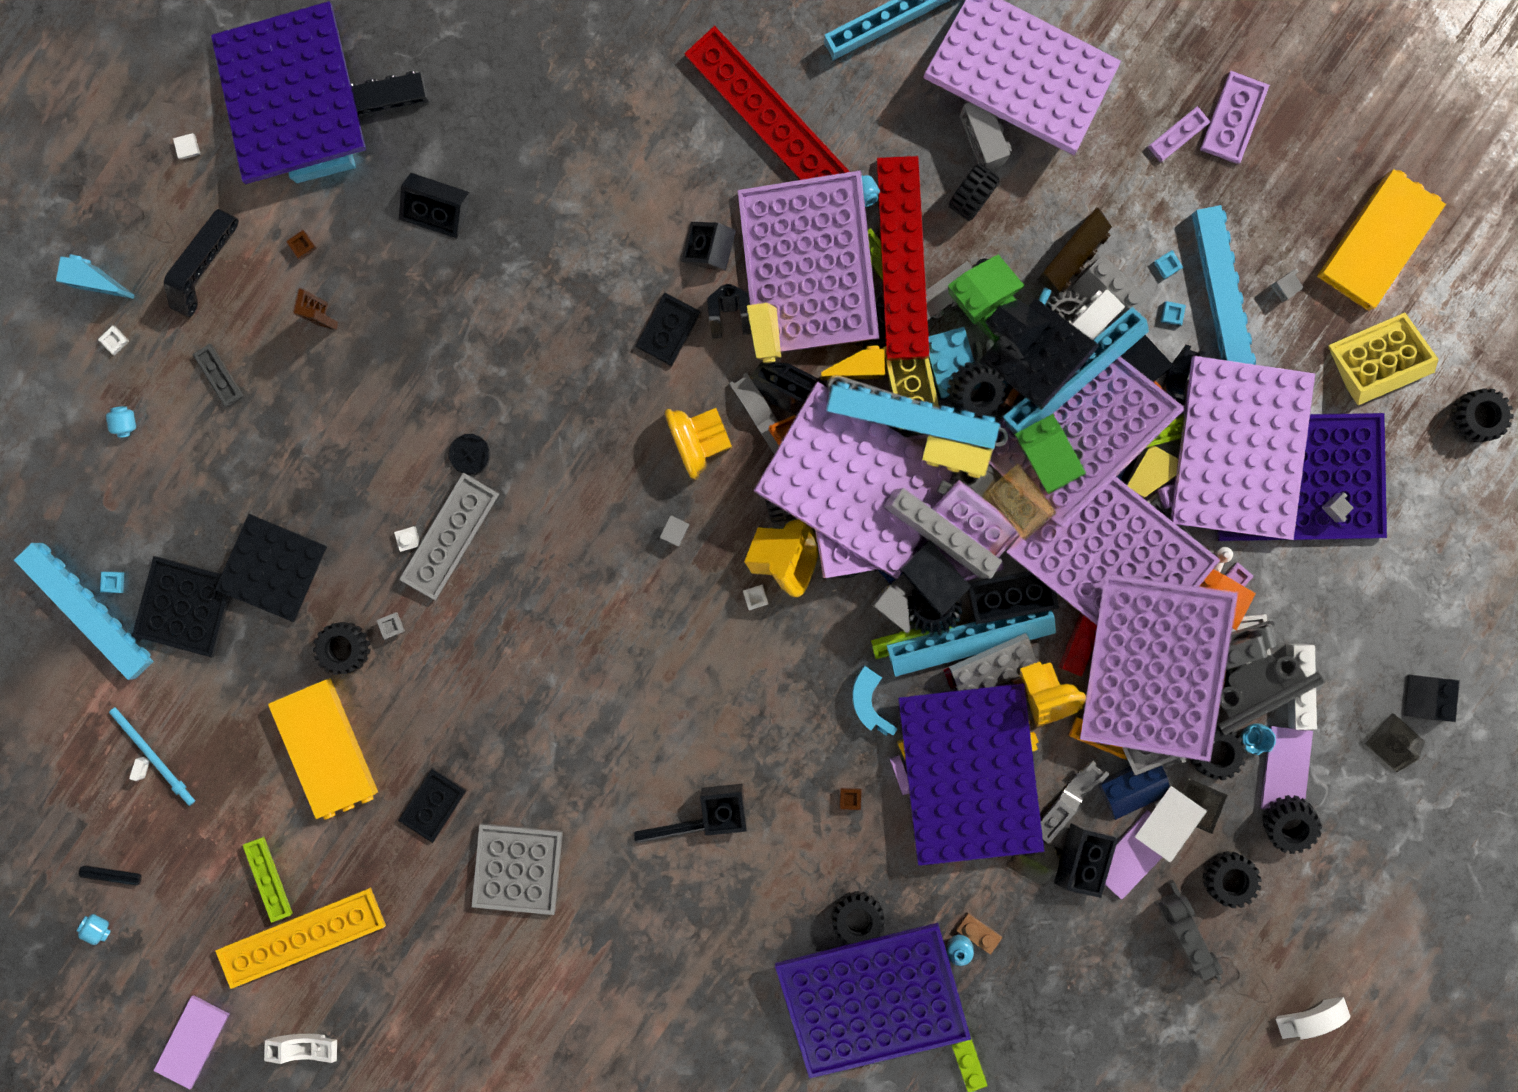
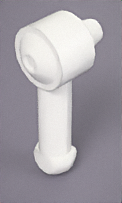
[1213,547,1233,572]

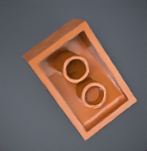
[1199,569,1256,630]

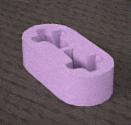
[889,755,909,795]

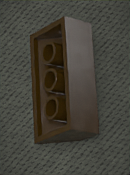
[1037,207,1112,295]

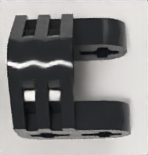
[707,284,752,339]

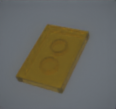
[986,464,1058,540]

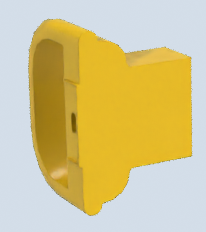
[664,408,732,480]
[744,519,818,597]
[1019,662,1086,728]

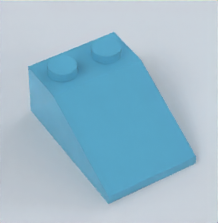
[56,254,134,299]

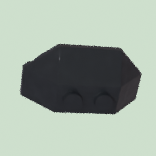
[750,362,827,416]

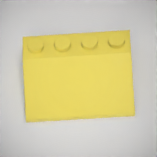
[1328,313,1439,405]

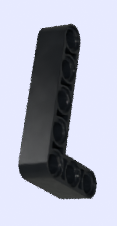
[164,209,239,317]

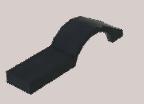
[1163,345,1206,416]

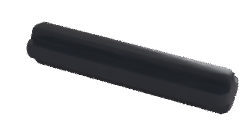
[79,866,142,886]

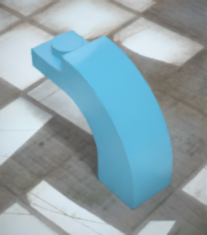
[852,665,898,736]

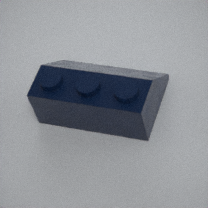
[1098,765,1170,820]

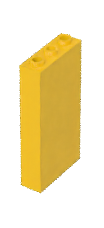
[1317,169,1446,311]
[268,678,378,820]

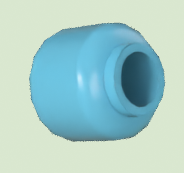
[862,175,880,207]
[106,406,136,438]
[76,914,110,945]
[946,935,974,966]

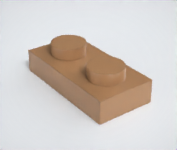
[956,912,1002,955]

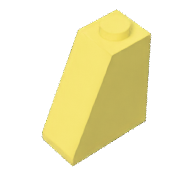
[747,303,781,363]
[1127,446,1178,499]

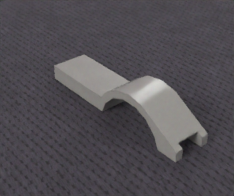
[729,372,779,454]
[1041,760,1109,844]

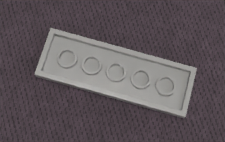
[399,473,499,601]

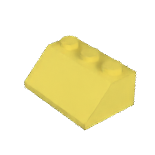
[922,435,993,478]

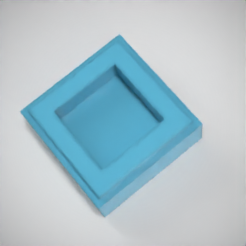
[1153,250,1183,279]
[1160,301,1186,326]
[100,572,124,593]

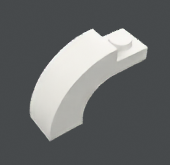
[1276,997,1351,1040]
[264,1034,337,1064]

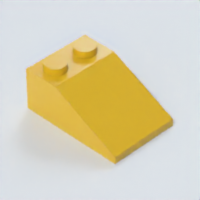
[820,346,885,381]

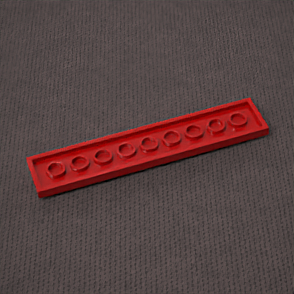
[684,25,850,180]
[877,156,930,360]

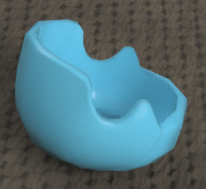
[1240,723,1276,755]

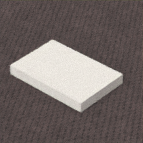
[1135,786,1207,863]

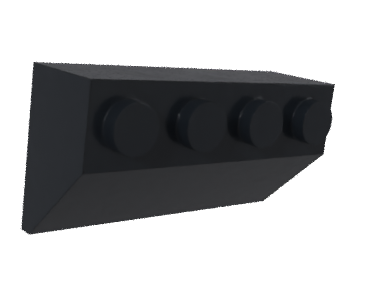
[967,571,1059,625]

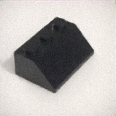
[399,173,470,239]
[1054,823,1118,898]

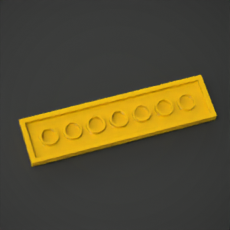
[215,887,386,989]

